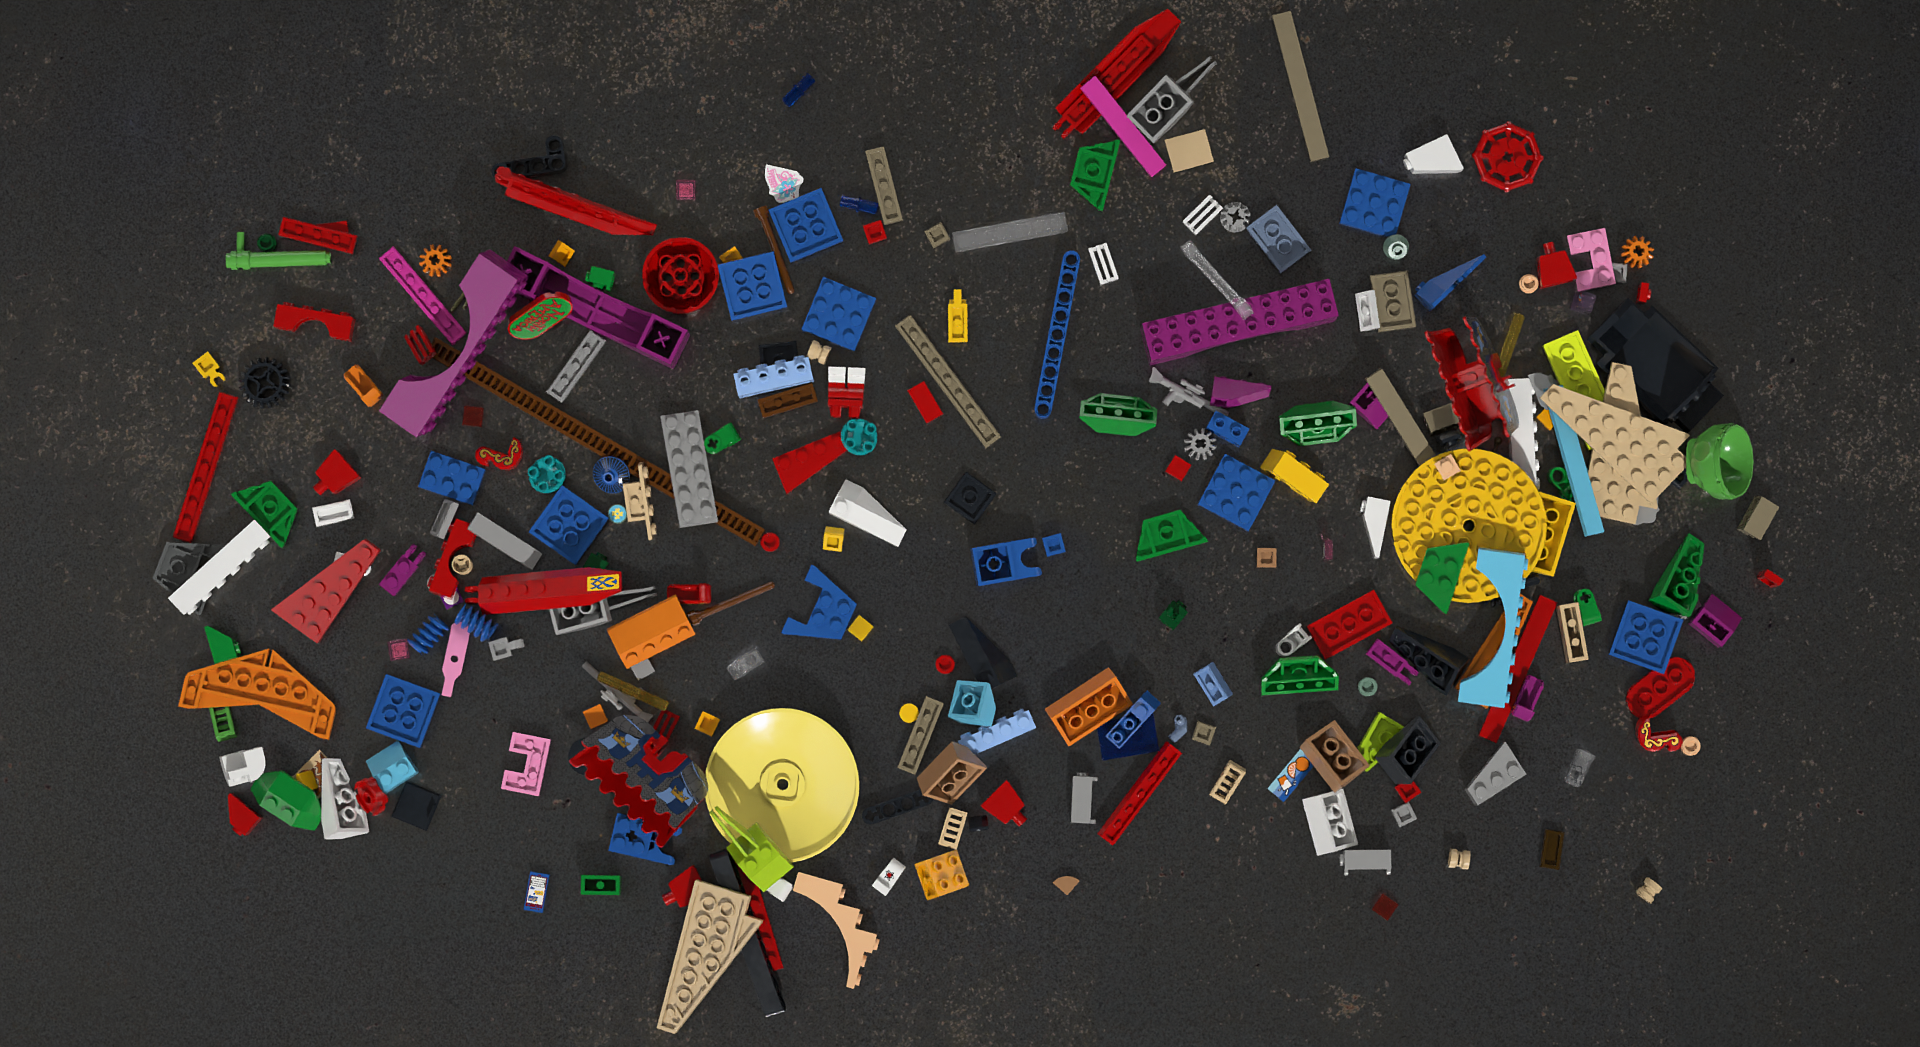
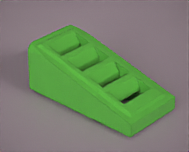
[209,706,237,742]

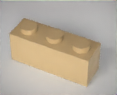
[1556,602,1588,663]

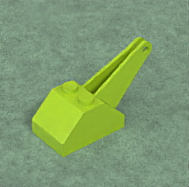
[709,806,794,892]

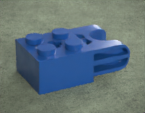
[970,538,1042,586]
[608,813,683,865]

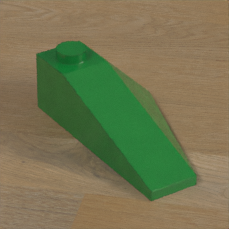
[1648,533,1705,617]

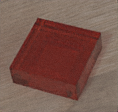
[462,406,484,427]
[1371,894,1398,921]

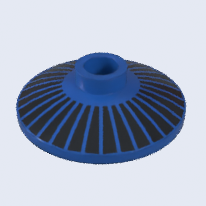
[593,456,630,493]

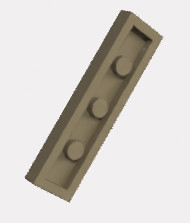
[865,146,903,225]
[897,696,944,775]

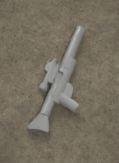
[1149,367,1229,416]
[582,661,653,723]

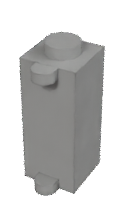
[1070,773,1098,824]
[1339,850,1391,875]

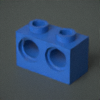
[1205,411,1249,447]

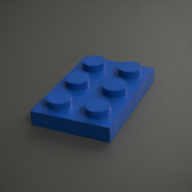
[418,451,486,505]

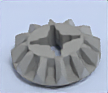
[1220,202,1250,232]

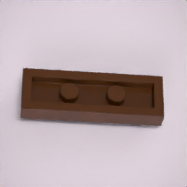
[758,383,818,419]

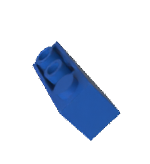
[1105,690,1161,749]

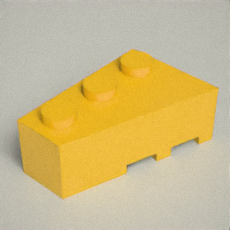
[1260,449,1329,503]

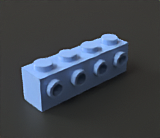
[733,355,814,398]
[958,709,1036,755]

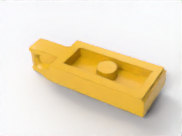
[948,289,968,343]

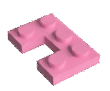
[1567,228,1616,292]
[501,732,551,796]

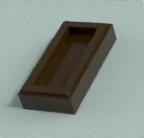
[1539,829,1565,870]

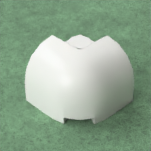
[219,747,265,787]

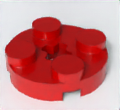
[354,777,388,816]

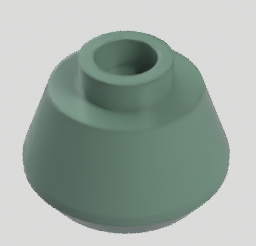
[1383,234,1409,260]

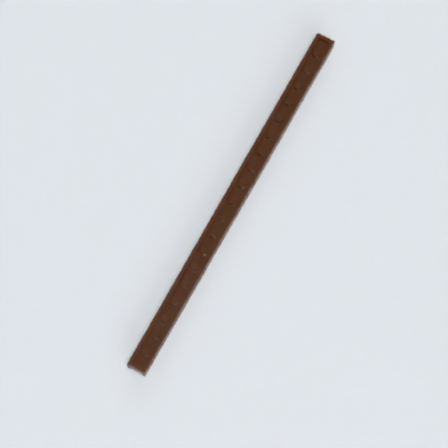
[426,337,765,547]

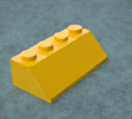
[1532,492,1576,577]

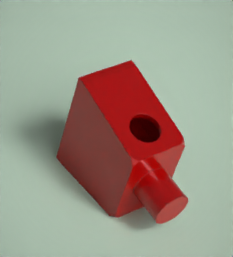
[1537,242,1577,289]
[313,449,361,495]
[981,780,1027,827]
[662,865,702,908]

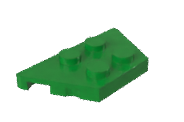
[1070,139,1120,212]
[231,481,298,548]
[1136,510,1208,562]
[1415,542,1470,614]

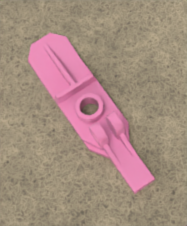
[441,622,470,697]

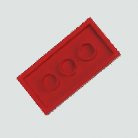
[1306,590,1392,660]

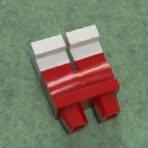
[828,367,866,418]

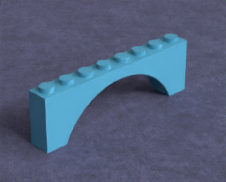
[1458,547,1528,708]

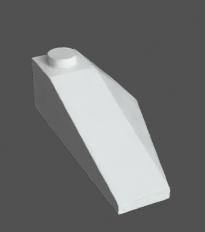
[829,480,906,547]
[321,758,369,839]

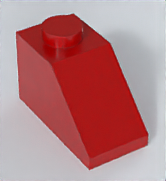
[228,793,263,836]

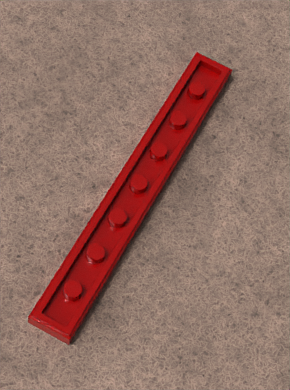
[173,391,239,543]
[1478,595,1558,743]

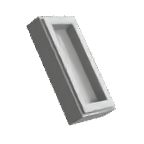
[430,499,459,539]

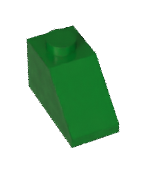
[204,626,242,664]

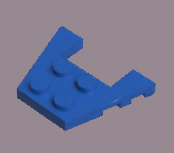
[781,564,857,640]

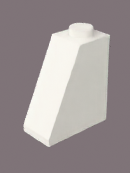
[1403,134,1464,174]

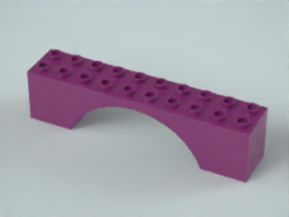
[507,246,690,370]
[379,250,528,438]
[1140,279,1339,366]

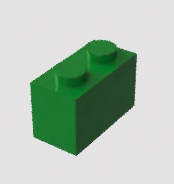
[581,875,622,895]

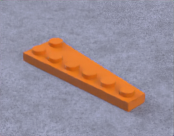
[1454,594,1533,709]

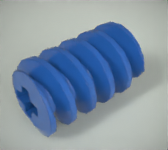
[454,604,498,642]
[407,614,450,655]

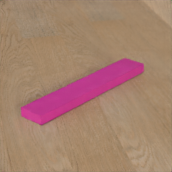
[1080,76,1166,177]
[379,246,467,346]

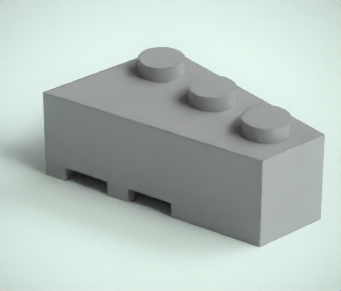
[1465,742,1526,806]

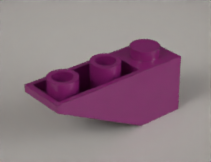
[1210,376,1271,409]

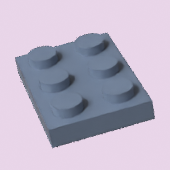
[1246,205,1311,274]

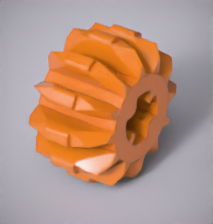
[1621,236,1654,268]
[419,245,452,277]

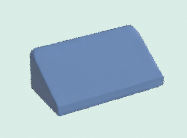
[1193,662,1233,707]

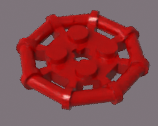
[1472,121,1544,192]

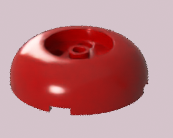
[642,237,719,314]

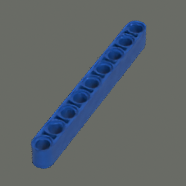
[1034,251,1080,419]

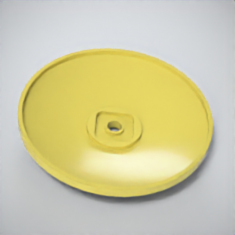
[705,708,859,863]

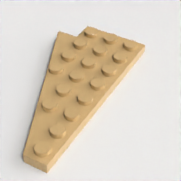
[1587,362,1658,524]
[1539,384,1690,504]
[657,879,763,1034]

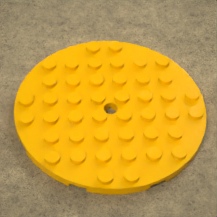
[1392,449,1547,603]

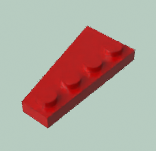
[772,431,848,494]

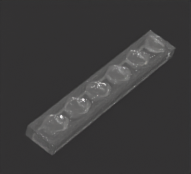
[952,212,1068,252]

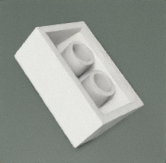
[1302,789,1358,856]

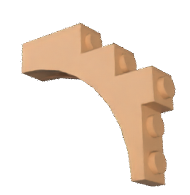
[793,872,880,989]

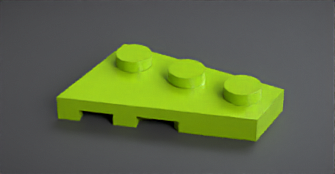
[1357,712,1404,772]

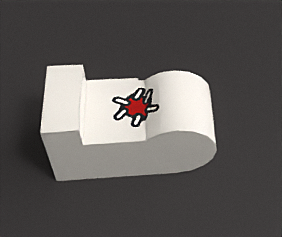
[872,858,906,896]

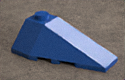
[1414,254,1486,312]

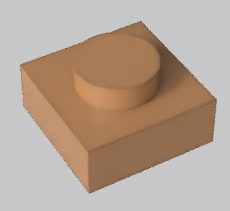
[1256,548,1277,568]

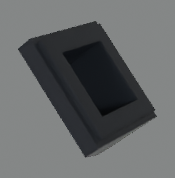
[968,815,989,832]

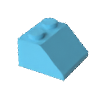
[948,680,996,727]
[366,740,419,793]

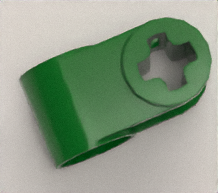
[704,422,741,454]
[1547,467,1573,501]
[1573,589,1602,627]

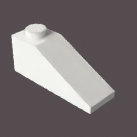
[1360,497,1390,559]

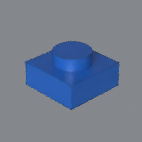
[1042,533,1066,557]

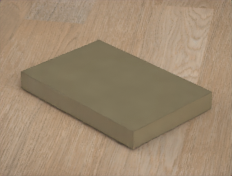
[1370,270,1416,332]

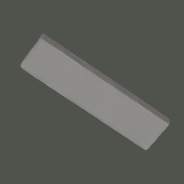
[546,330,606,403]
[467,513,542,570]

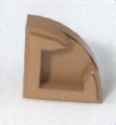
[1053,876,1079,895]

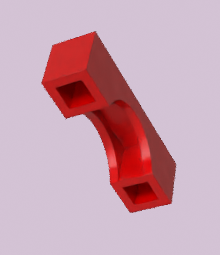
[273,302,356,342]
[427,519,477,600]

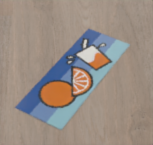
[1267,749,1313,802]

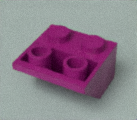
[1348,383,1388,430]
[1688,594,1742,648]

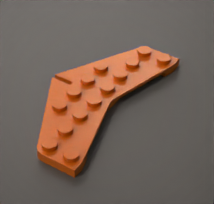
[178,649,336,740]

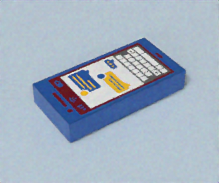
[523,871,550,913]

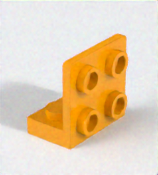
[914,850,969,900]

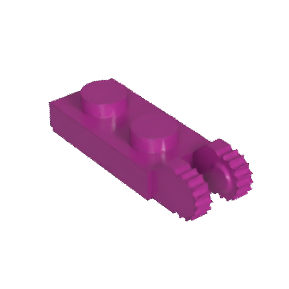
[379,544,426,597]
[1366,639,1419,686]

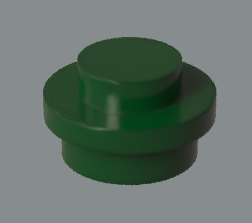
[257,233,277,252]

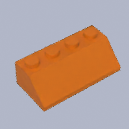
[606,594,696,669]
[1045,667,1133,746]

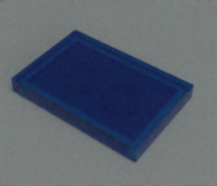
[1097,713,1159,761]

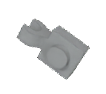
[488,637,525,661]

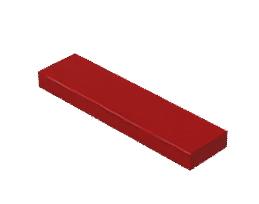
[278,217,358,254]

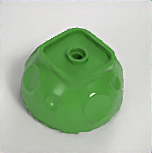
[1686,423,1754,500]

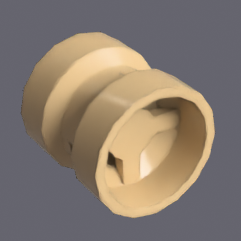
[806,340,831,365]
[452,555,473,575]
[1448,848,1470,870]
[1635,877,1662,904]

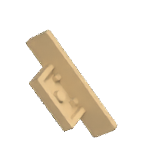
[623,462,657,540]

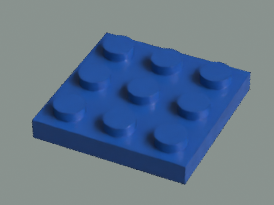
[1339,168,1411,238]
[769,188,843,263]
[718,251,787,321]
[801,277,876,352]
[1198,454,1276,531]
[529,485,609,565]
[1609,600,1684,674]
[366,674,441,748]

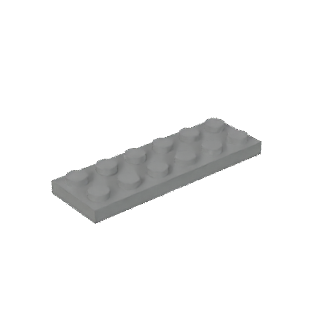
[660,410,718,528]

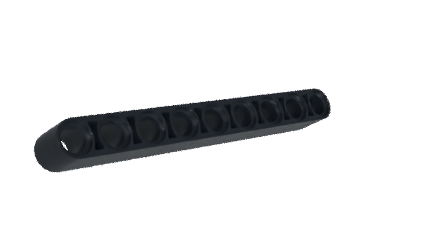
[710,848,786,1017]

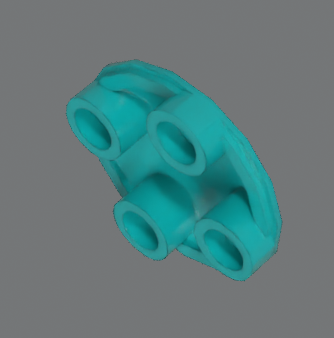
[841,418,877,455]
[528,455,565,493]

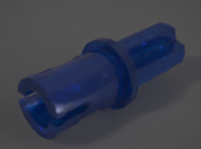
[782,73,816,107]
[840,194,878,214]

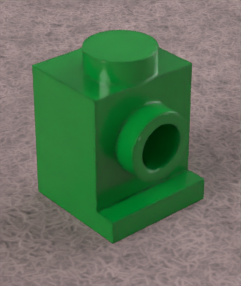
[585,266,616,292]

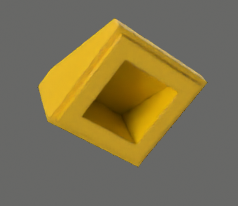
[823,526,845,552]
[847,615,874,642]
[295,770,318,790]

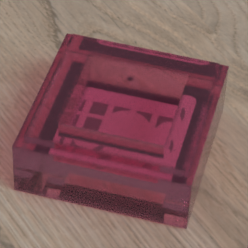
[676,180,696,200]
[1323,540,1333,561]
[387,639,410,661]

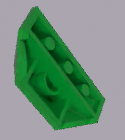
[1079,393,1157,436]
[1279,401,1357,446]
[1261,655,1339,695]
[251,770,321,831]

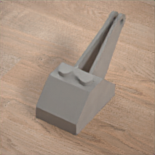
[1127,56,1217,143]
[549,586,658,635]

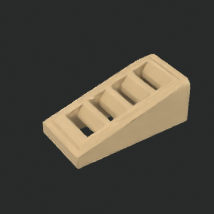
[1209,760,1246,804]
[938,807,968,850]

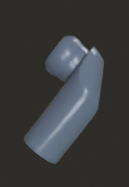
[1168,714,1187,743]

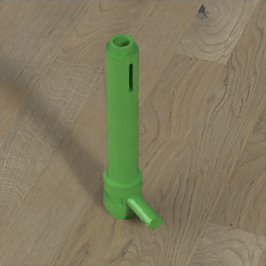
[226,232,331,270]

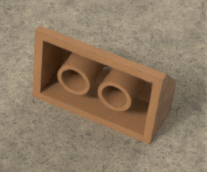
[1300,720,1370,793]
[917,742,987,805]

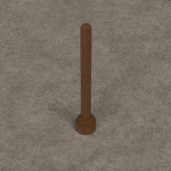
[753,205,794,294]
[687,581,775,627]

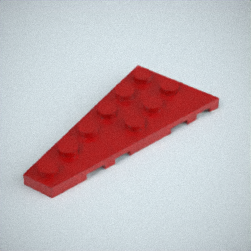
[271,539,381,643]

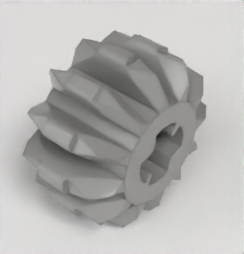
[1184,428,1216,461]

